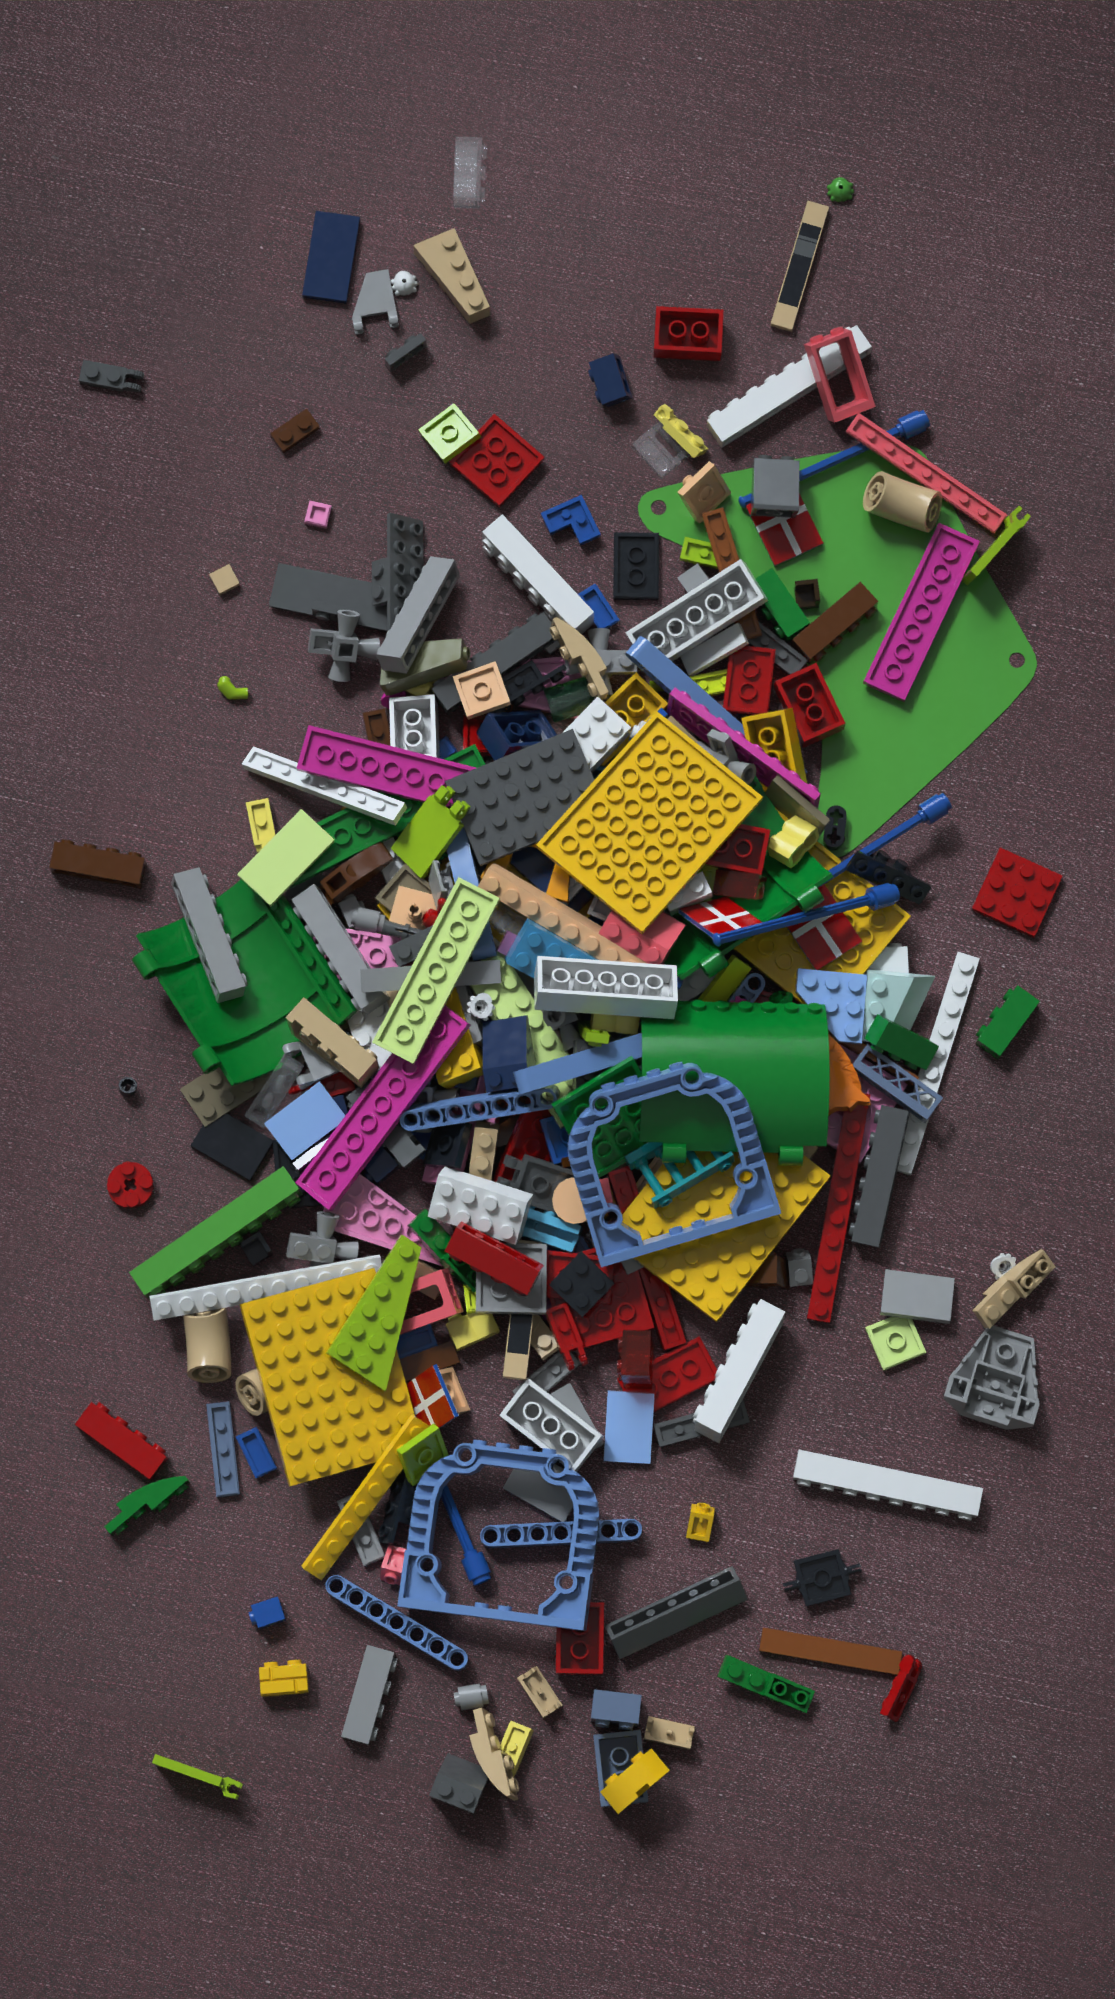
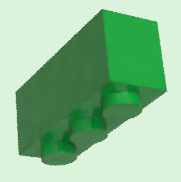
[755,568,810,643]
[975,985,1040,1060]
[864,1014,939,1070]

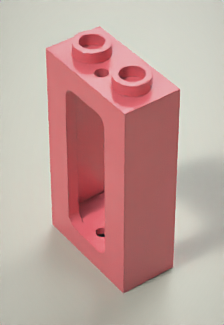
[804,327,876,423]
[400,1268,464,1335]

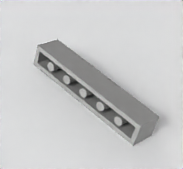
[377,556,460,674]
[171,867,247,1003]
[291,884,390,1014]

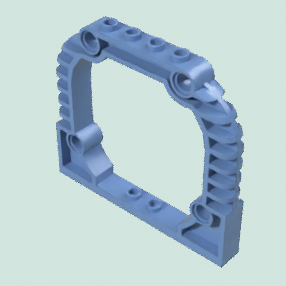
[568,1062,781,1267]
[397,1440,600,1631]

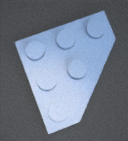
[795,968,867,1044]

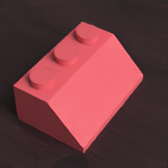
[599,910,686,965]

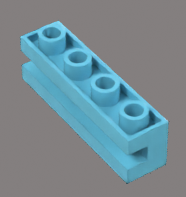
[522,1205,583,1253]

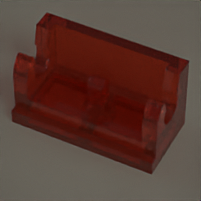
[713,869,767,900]

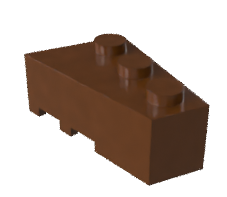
[744,1252,789,1290]

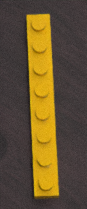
[301,1414,429,1580]

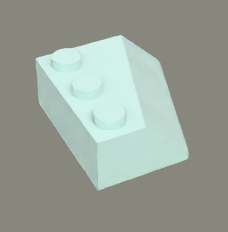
[862,969,935,1042]

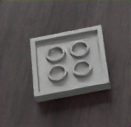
[476,1243,547,1315]

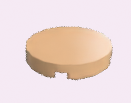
[552,1178,587,1224]

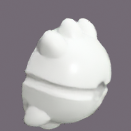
[391,271,418,296]
[467,993,495,1021]
[990,1253,1016,1280]

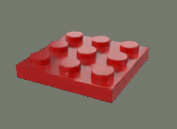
[449,414,545,508]
[971,847,1063,938]

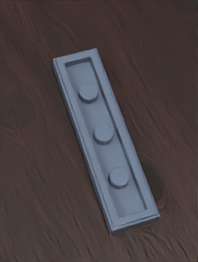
[206,1401,240,1498]

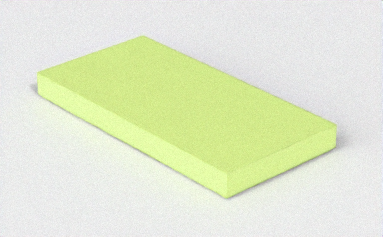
[237,809,335,907]

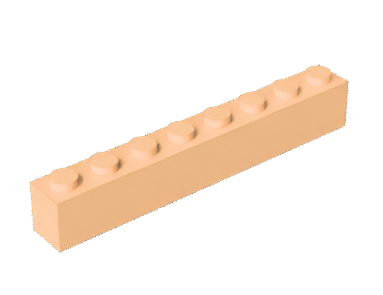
[478,863,646,963]

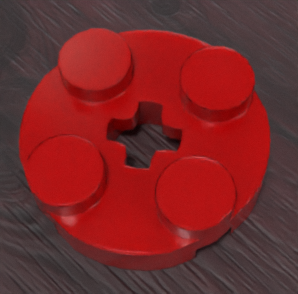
[107,1161,153,1209]

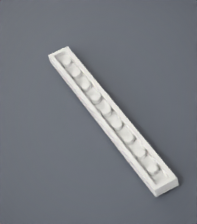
[897,952,980,1176]
[149,1255,382,1320]

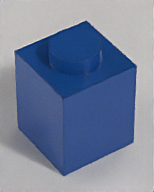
[248,1596,286,1629]

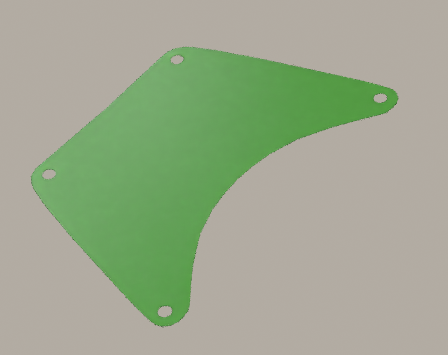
[638,444,1037,857]

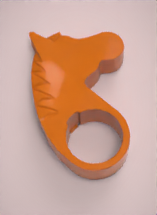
[828,1034,871,1116]

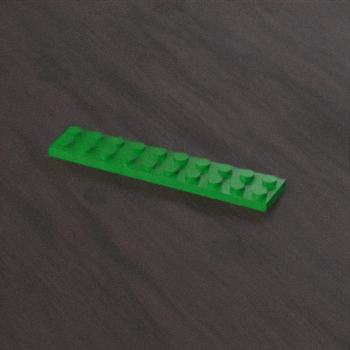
[290,744,485,888]

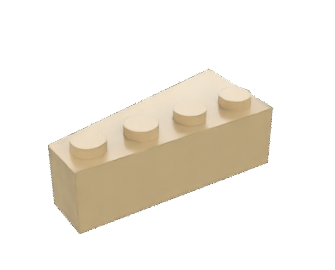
[413,228,490,324]
[286,998,379,1088]

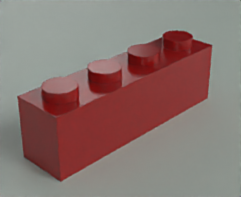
[445,1221,544,1295]
[75,1402,168,1482]

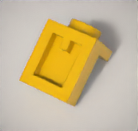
[686,1503,715,1542]

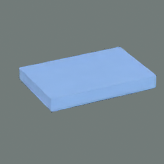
[264,1081,345,1160]
[604,1390,654,1464]

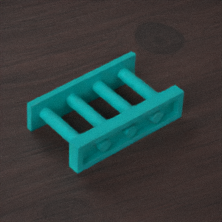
[625,1142,735,1209]

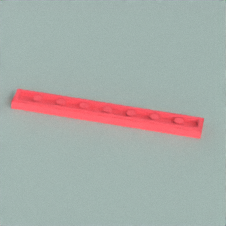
[846,413,1007,534]

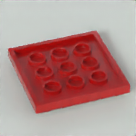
[549,1248,655,1352]

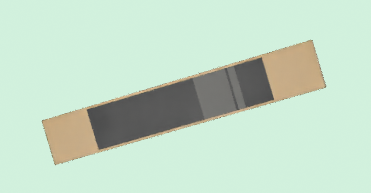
[770,201,829,332]
[503,1240,542,1381]

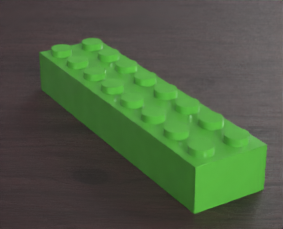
[129,1166,303,1300]

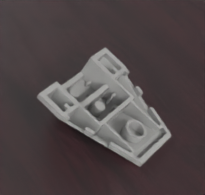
[943,1325,1039,1430]

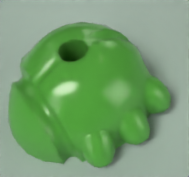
[827,177,854,202]

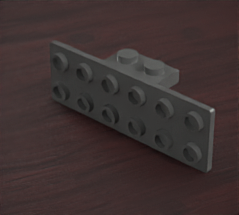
[371,513,423,632]
[269,563,387,632]

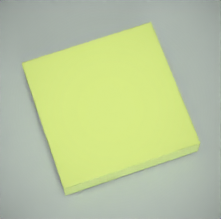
[865,1317,926,1371]

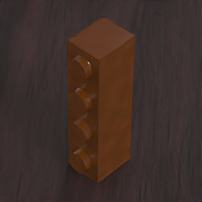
[791,582,878,665]
[49,839,146,889]

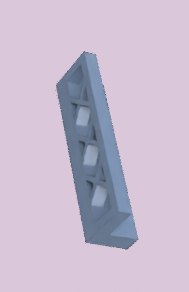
[853,1044,943,1123]

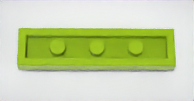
[576,1019,610,1047]

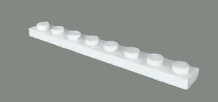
[242,746,407,826]

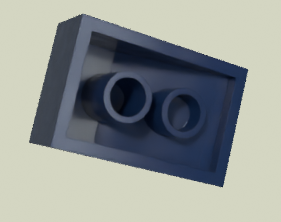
[476,710,557,761]
[483,1015,536,1092]

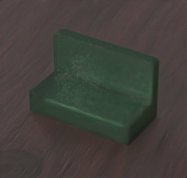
[543,677,594,722]

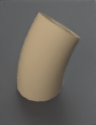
[863,471,942,533]
[183,1308,231,1383]
[236,1368,268,1416]

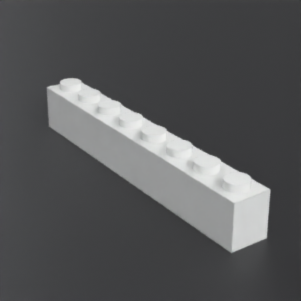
[706,325,872,448]
[793,1450,983,1521]

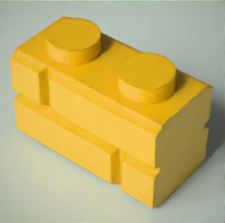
[259,1660,309,1697]

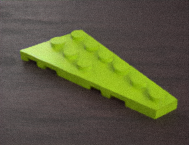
[326,1235,422,1391]

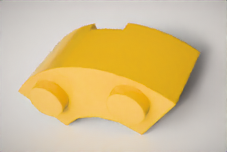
[600,1748,670,1814]

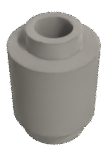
[351,907,386,933]
[454,1683,489,1711]

